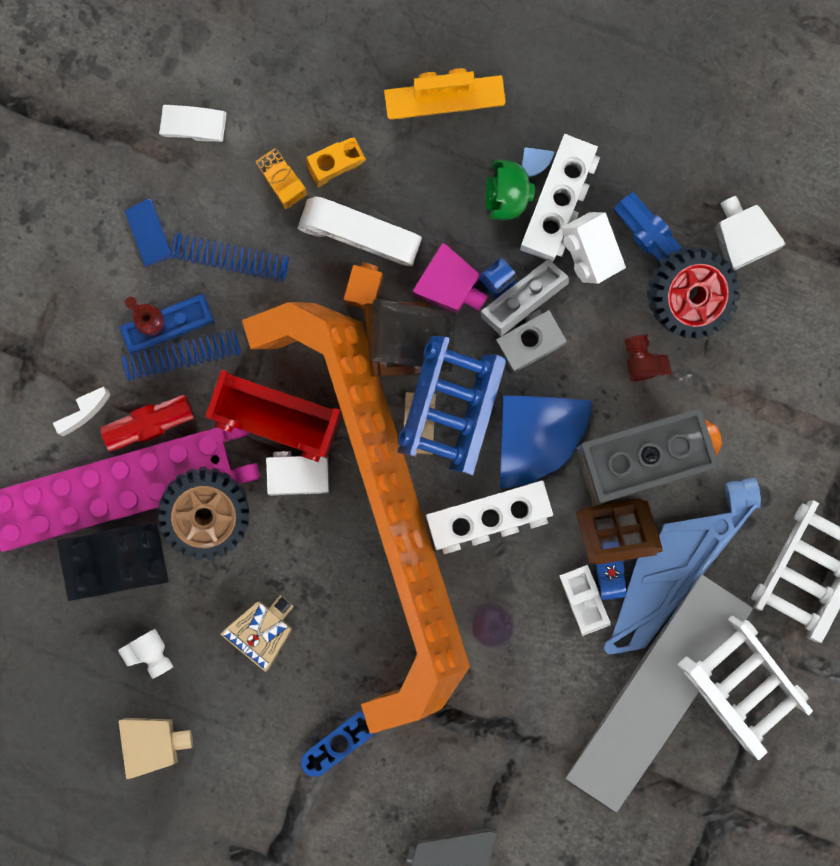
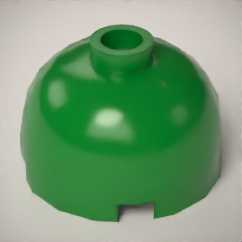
[485,159,535,220]

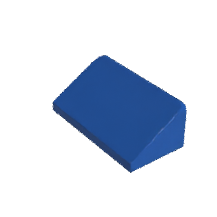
[125,198,171,267]

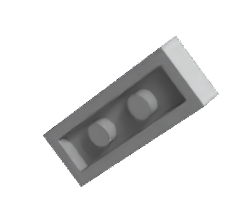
[481,259,569,336]

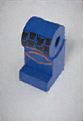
[479,258,517,300]

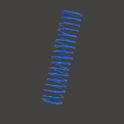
[171,232,289,283]
[122,329,241,382]

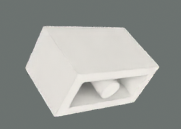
[561,212,626,284]
[266,451,330,496]

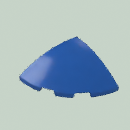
[500,395,592,489]

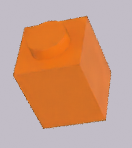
[343,262,383,309]

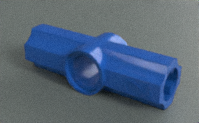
[613,192,682,265]

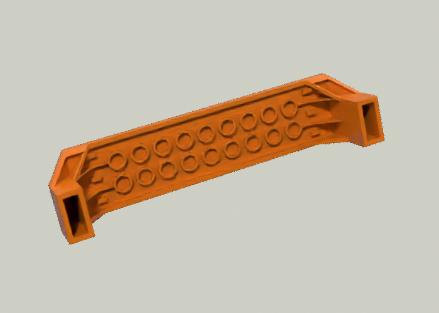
[242,302,470,734]

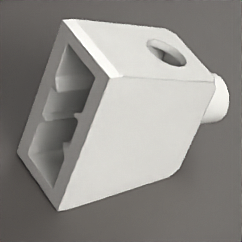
[715,196,785,270]

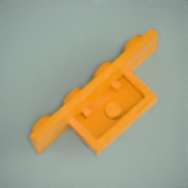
[384,68,506,120]

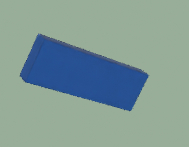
[119,294,215,355]

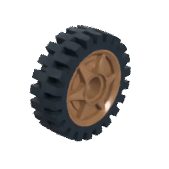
[158,467,249,560]

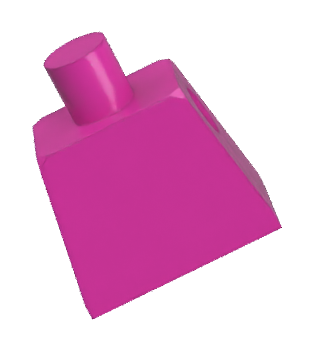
[413,243,488,314]

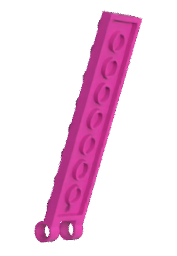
[0,427,261,552]

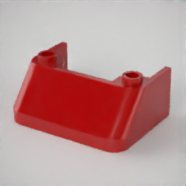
[205,369,343,462]

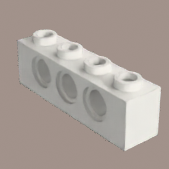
[520,134,600,262]
[426,481,554,554]

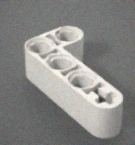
[297,197,422,266]

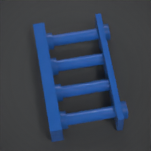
[397,336,507,475]

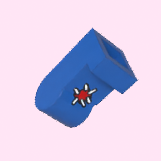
[594,542,626,600]

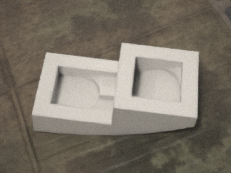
[159,105,227,142]
[53,387,110,436]
[560,565,611,636]

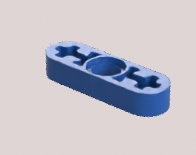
[301,711,375,777]

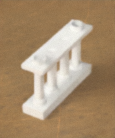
[751,500,840,643]
[677,616,813,760]

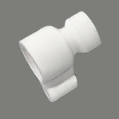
[118,629,173,679]

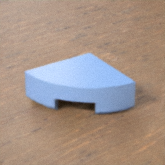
[522,147,554,178]

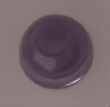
[472,605,514,648]

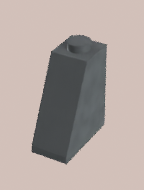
[405,828,497,866]

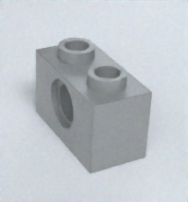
[495,310,567,374]

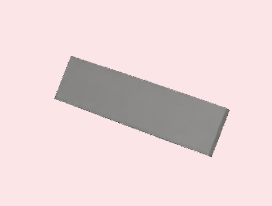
[565,574,753,812]

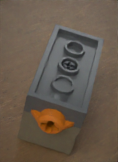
[576,408,722,506]

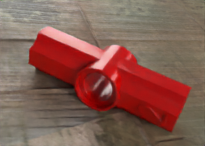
[100,394,195,452]

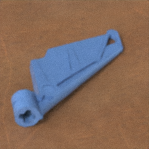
[604,477,761,654]

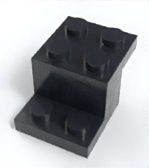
[57,523,169,601]

